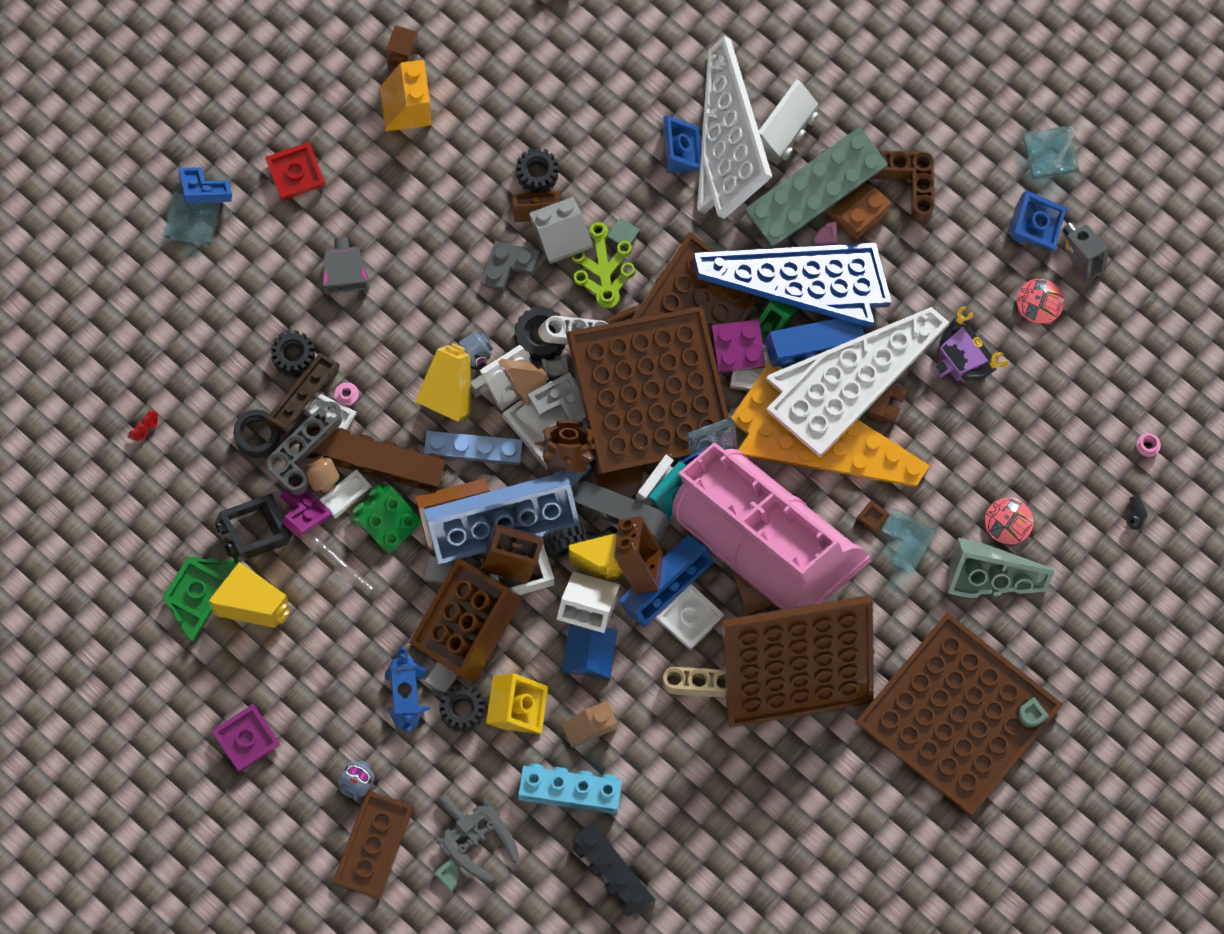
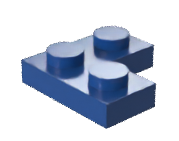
[178,167,232,204]

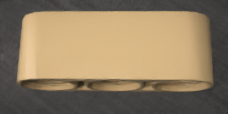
[662,667,726,698]

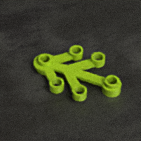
[571,222,636,309]

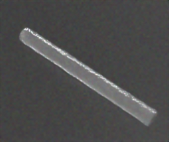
[301,531,375,595]

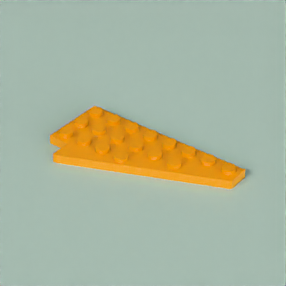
[730,362,930,487]

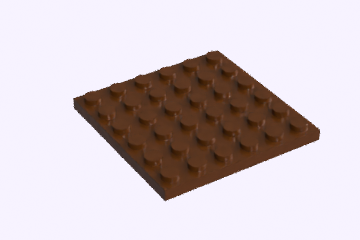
[566,306,736,474]
[722,595,874,728]
[855,612,1063,817]

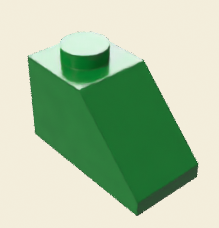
[759,300,800,345]

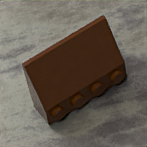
[409,558,524,682]

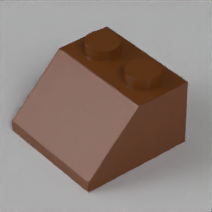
[824,183,891,243]

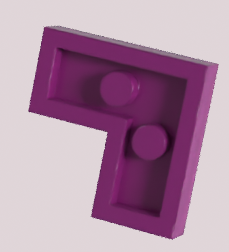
[280,481,332,538]

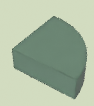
[434,858,459,893]

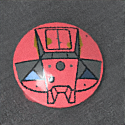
[1017,279,1064,324]
[985,498,1033,546]

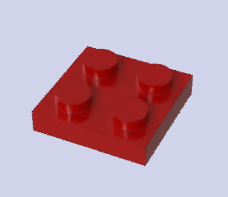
[265,142,326,201]

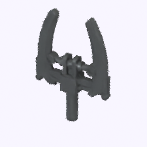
[436,794,519,883]

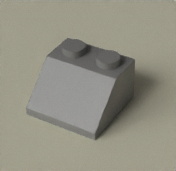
[529,197,593,264]

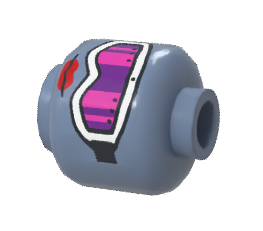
[458,332,493,368]
[338,760,375,799]

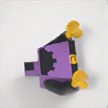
[933,306,1008,381]

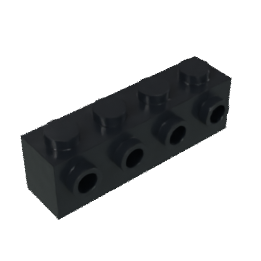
[572,822,656,921]

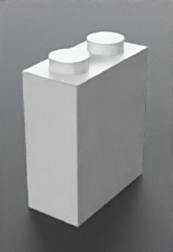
[557,572,620,633]

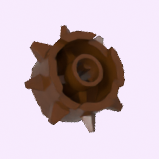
[534,420,601,473]

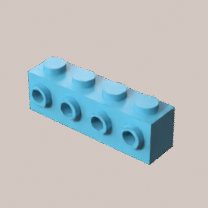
[519,764,622,815]

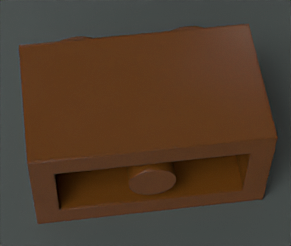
[386,25,419,72]

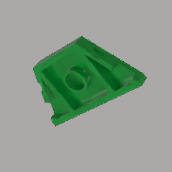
[162,557,242,643]

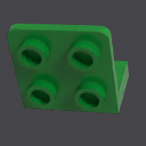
[348,485,421,553]

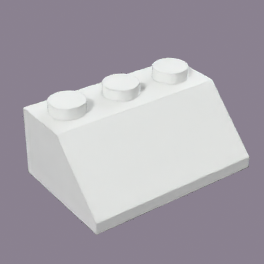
[759,79,819,165]

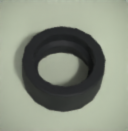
[233,409,280,458]

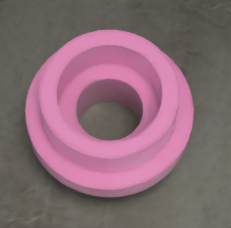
[335,382,359,406]
[1136,433,1161,457]

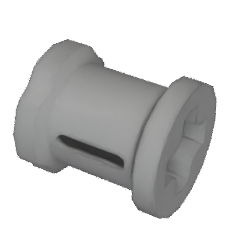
[541,355,569,378]

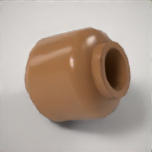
[304,455,339,493]

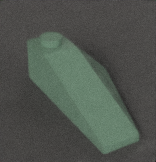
[947,538,1054,598]

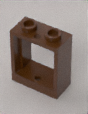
[614,516,663,595]

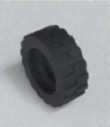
[515,306,566,362]

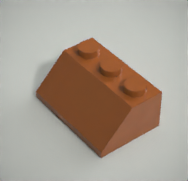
[415,478,490,551]

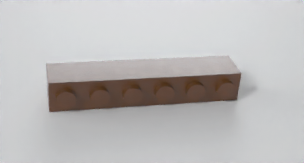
[298,423,447,492]

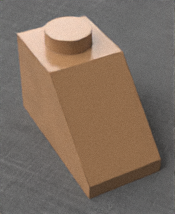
[498,359,549,406]
[562,700,617,748]

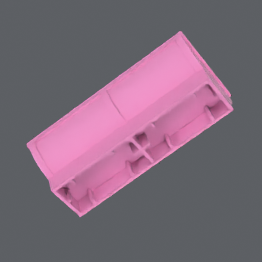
[672,442,871,610]

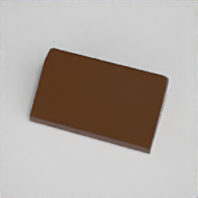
[512,191,560,222]

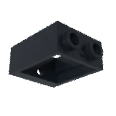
[215,493,292,563]

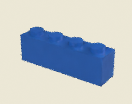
[764,318,865,368]
[618,535,714,627]

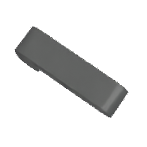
[267,401,343,495]
[574,481,670,546]

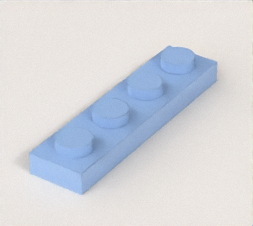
[424,431,523,466]

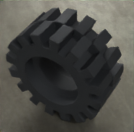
[516,147,558,193]
[271,330,315,377]
[543,525,589,558]
[439,684,484,732]

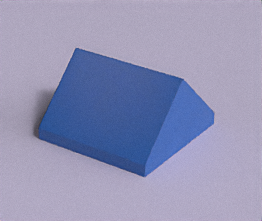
[663,115,701,173]
[562,624,618,679]

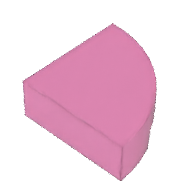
[814,221,838,247]

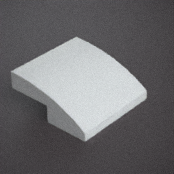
[636,455,673,506]

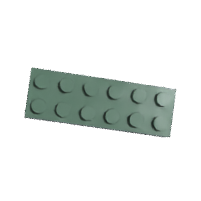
[744,126,888,249]

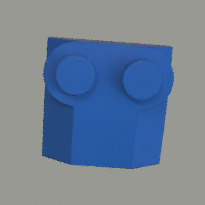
[1009,190,1068,251]

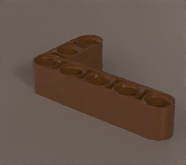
[821,150,935,223]

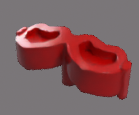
[127,410,158,441]

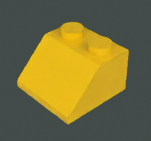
[568,533,623,581]
[486,673,548,734]

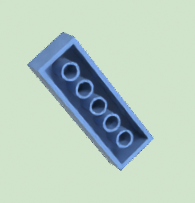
[424,472,580,564]

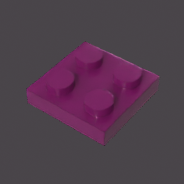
[711,320,766,373]
[212,704,281,773]

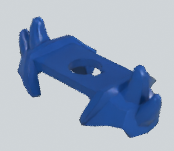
[385,647,430,732]

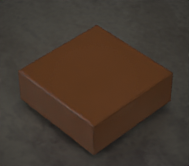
[856,500,890,535]

